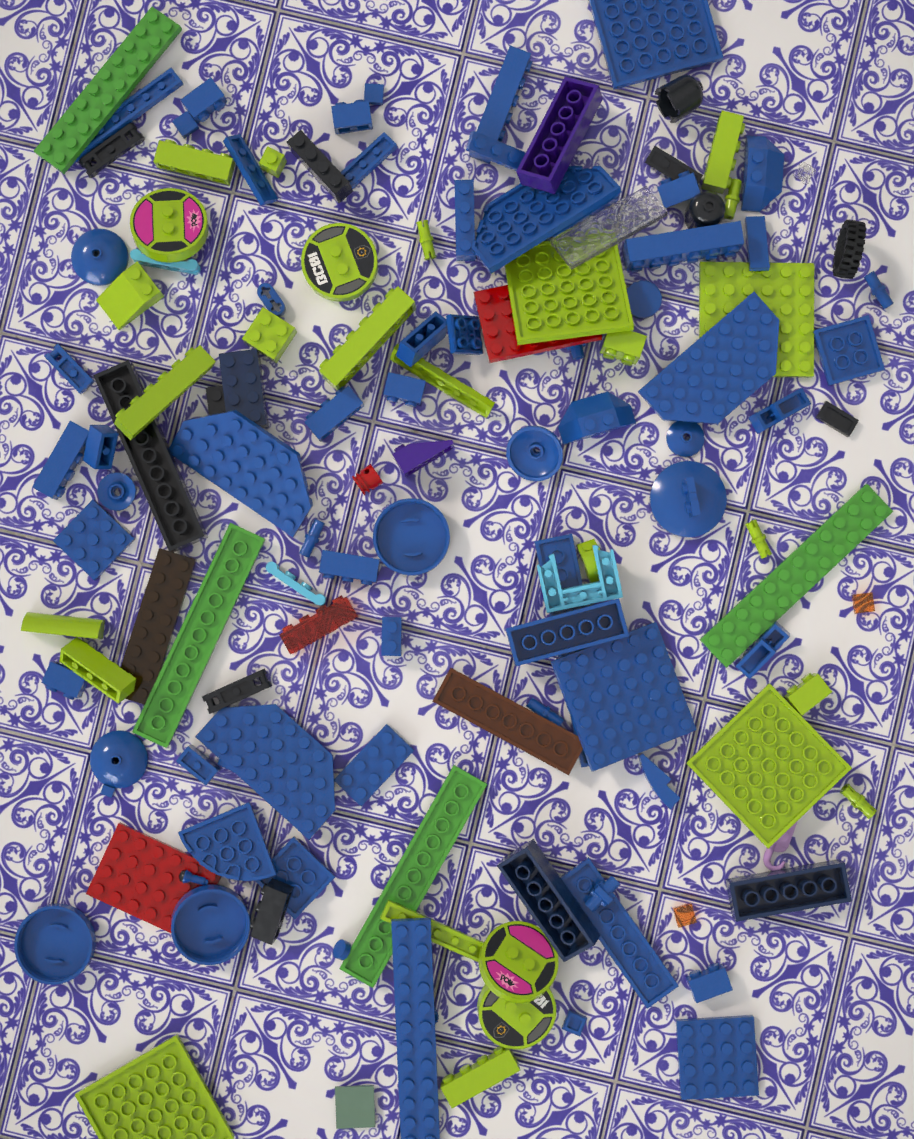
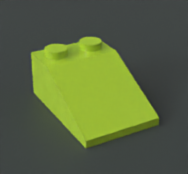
[96,261,165,330]

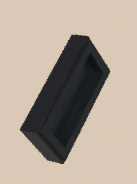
[815,401,859,437]

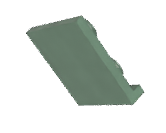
[335,1085,376,1129]

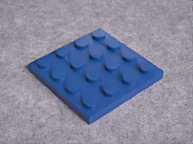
[675,1015,759,1100]

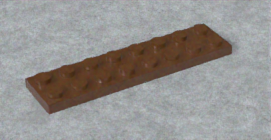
[432,667,583,775]

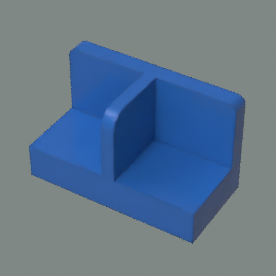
[176,745,221,786]

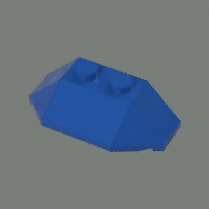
[741,135,784,212]
[558,391,636,445]

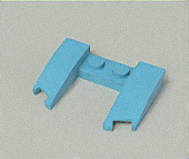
[537,545,623,613]

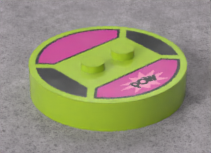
[130,188,209,263]
[479,921,559,1003]

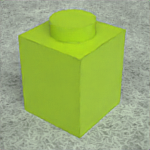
[259,146,287,178]

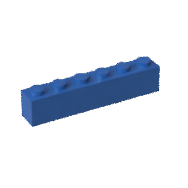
[469,45,533,164]

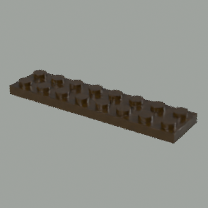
[120,548,197,705]

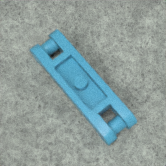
[130,249,201,275]
[266,562,327,606]

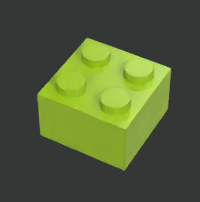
[242,307,297,364]
[600,331,647,366]

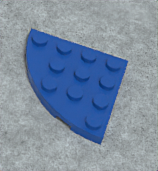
[178,802,277,881]

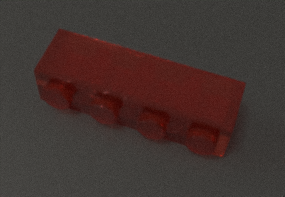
[279,595,359,655]

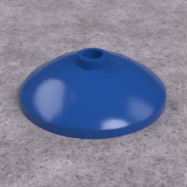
[71,229,129,286]
[506,425,563,481]
[90,730,148,788]

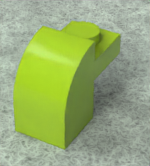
[576,539,600,583]

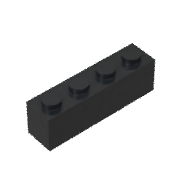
[287,130,353,203]

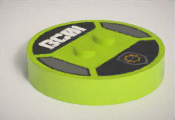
[301,223,378,302]
[477,984,556,1050]

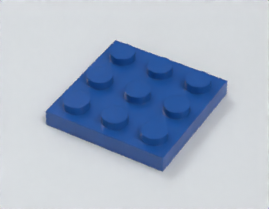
[813,315,885,386]
[53,499,135,581]
[255,836,336,919]

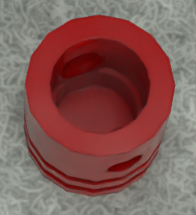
[352,464,383,496]

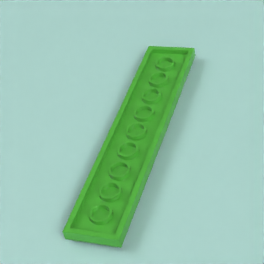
[34,7,182,174]

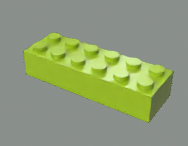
[319,286,416,391]

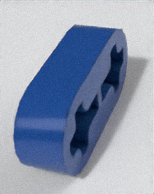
[257,283,286,317]

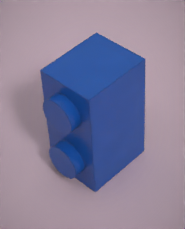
[180,77,227,124]
[331,100,373,134]
[657,170,701,209]
[383,372,426,407]
[83,425,119,469]
[381,617,402,656]
[41,661,88,700]
[686,963,733,1003]

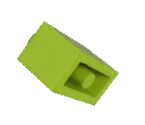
[784,673,832,715]

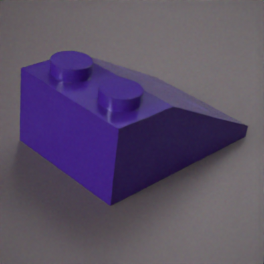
[392,440,454,478]

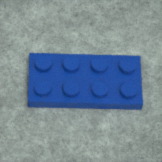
[334,724,414,806]

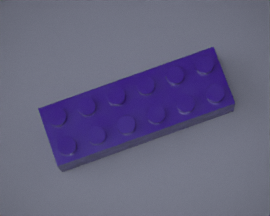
[516,77,603,194]

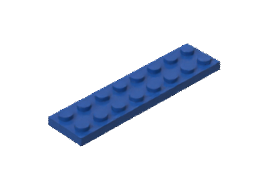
[560,857,679,1009]

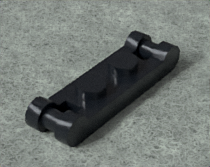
[79,123,145,178]
[202,669,272,714]

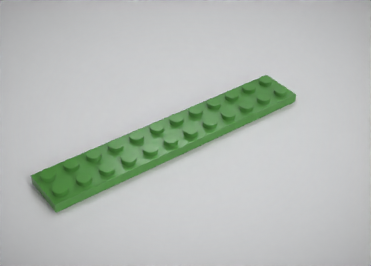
[699,484,893,668]
[132,523,266,748]
[339,765,487,988]

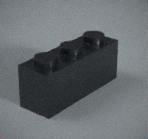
[250,878,294,945]

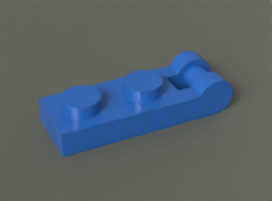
[44,343,95,394]

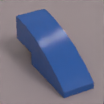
[748,388,811,434]
[735,621,790,679]
[638,753,680,810]

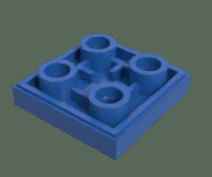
[446,314,483,355]

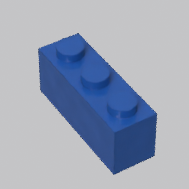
[396,311,448,367]
[304,385,364,442]
[319,550,381,586]

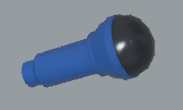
[179,870,209,885]

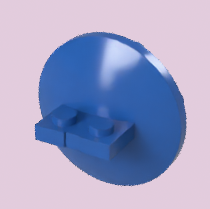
[650,461,727,538]

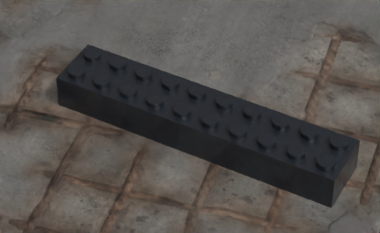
[93,360,208,553]

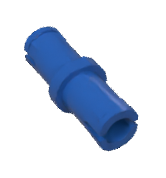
[864,271,894,310]
[299,519,325,558]
[526,697,564,726]

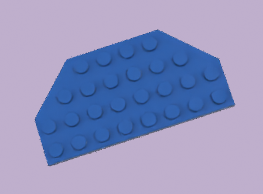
[471,166,622,274]
[638,292,779,425]
[169,410,313,537]
[195,704,336,840]

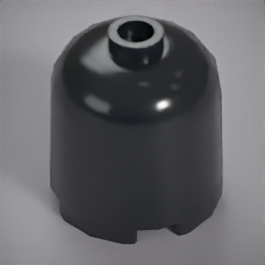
[655,75,703,123]
[685,191,725,229]

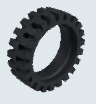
[832,220,866,279]

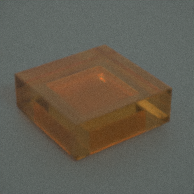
[852,592,875,614]
[672,903,697,928]

